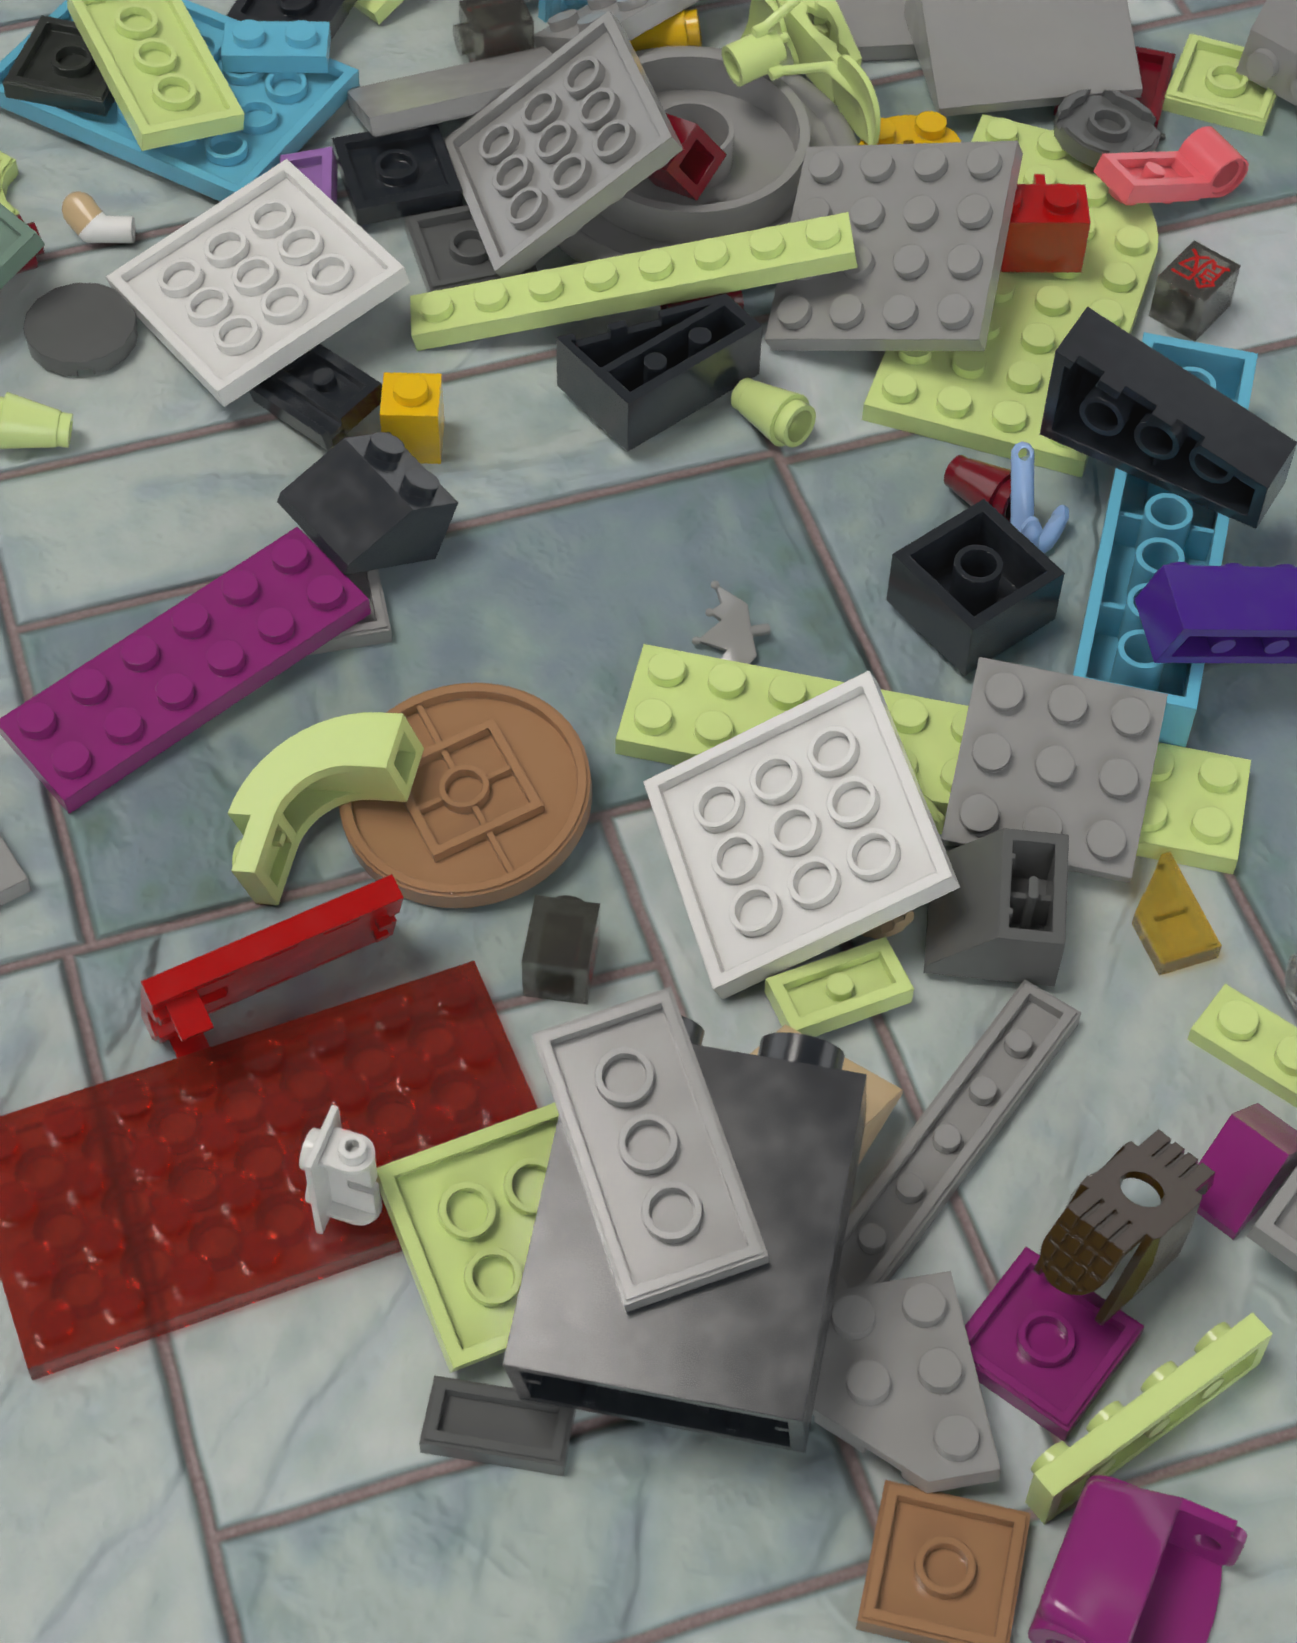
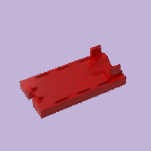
[141,874,404,1066]

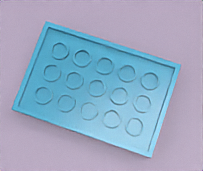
[0,0,360,202]

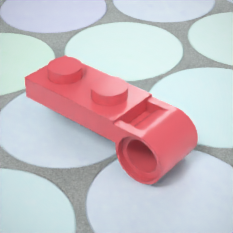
[1093,126,1249,206]

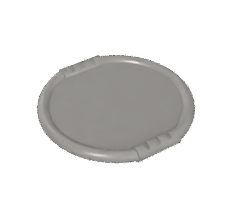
[558,46,858,263]

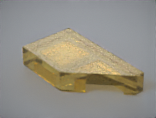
[1132,852,1222,976]

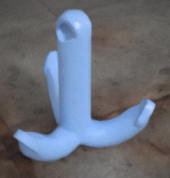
[1011,441,1069,554]

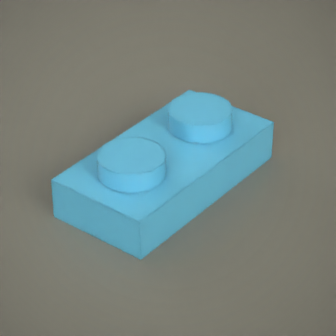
[221,20,331,73]

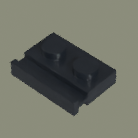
[249,344,382,451]

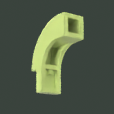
[227,712,424,905]

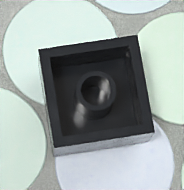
[886,499,1065,676]

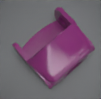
[1028,1475,1247,1643]

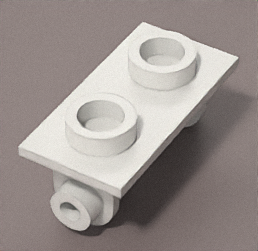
[299,1105,382,1235]

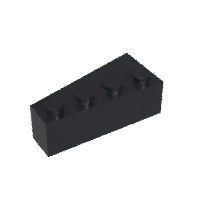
[1039,306,1297,529]

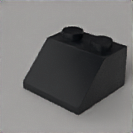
[277,432,459,575]

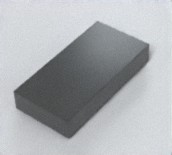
[419,1375,577,1476]

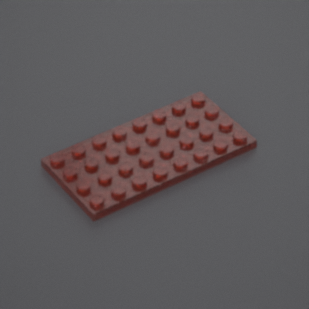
[0,961,538,1381]

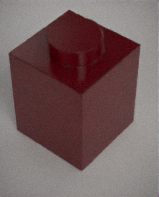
[647,113,727,201]

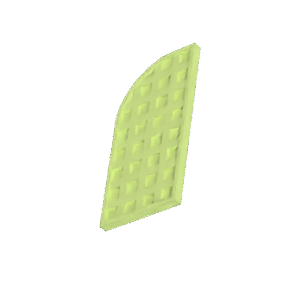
[862,114,1159,478]

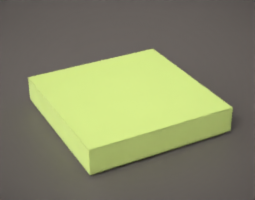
[1162,34,1277,136]

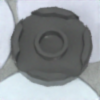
[1053,89,1161,168]
[23,283,138,376]

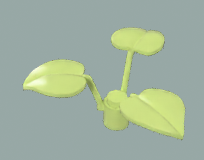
[722,0,881,145]

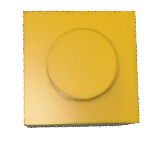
[379,372,445,464]

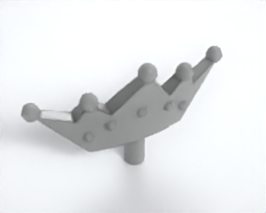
[692,580,771,664]

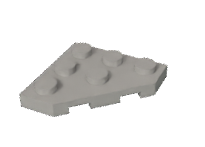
[813,1271,1001,1493]

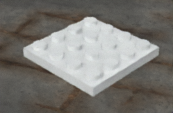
[106,159,410,407]
[643,671,960,999]

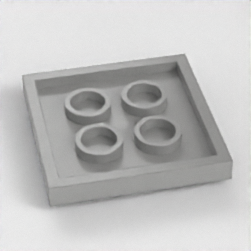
[941,657,1168,883]

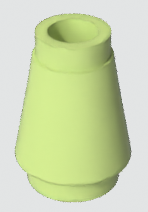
[731,378,816,447]
[0,392,73,449]

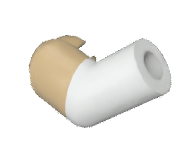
[62,191,136,243]

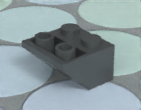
[923,828,1069,987]

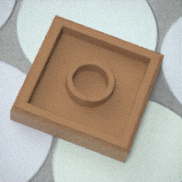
[855,1480,1031,1643]

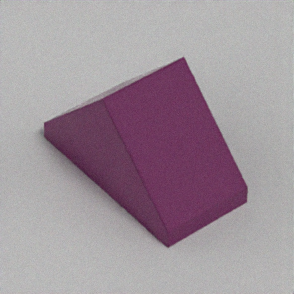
[1197,1103,1297,1240]

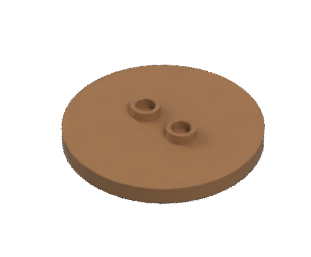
[339,683,593,908]

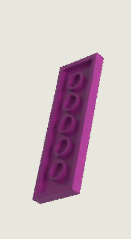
[0,527,371,814]

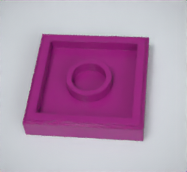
[965,1246,1145,1441]

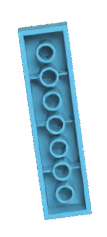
[1072,332,1258,747]

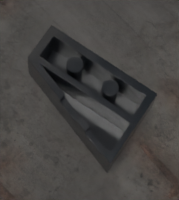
[556,294,763,452]

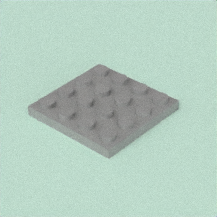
[444,10,684,278]
[765,141,1023,351]

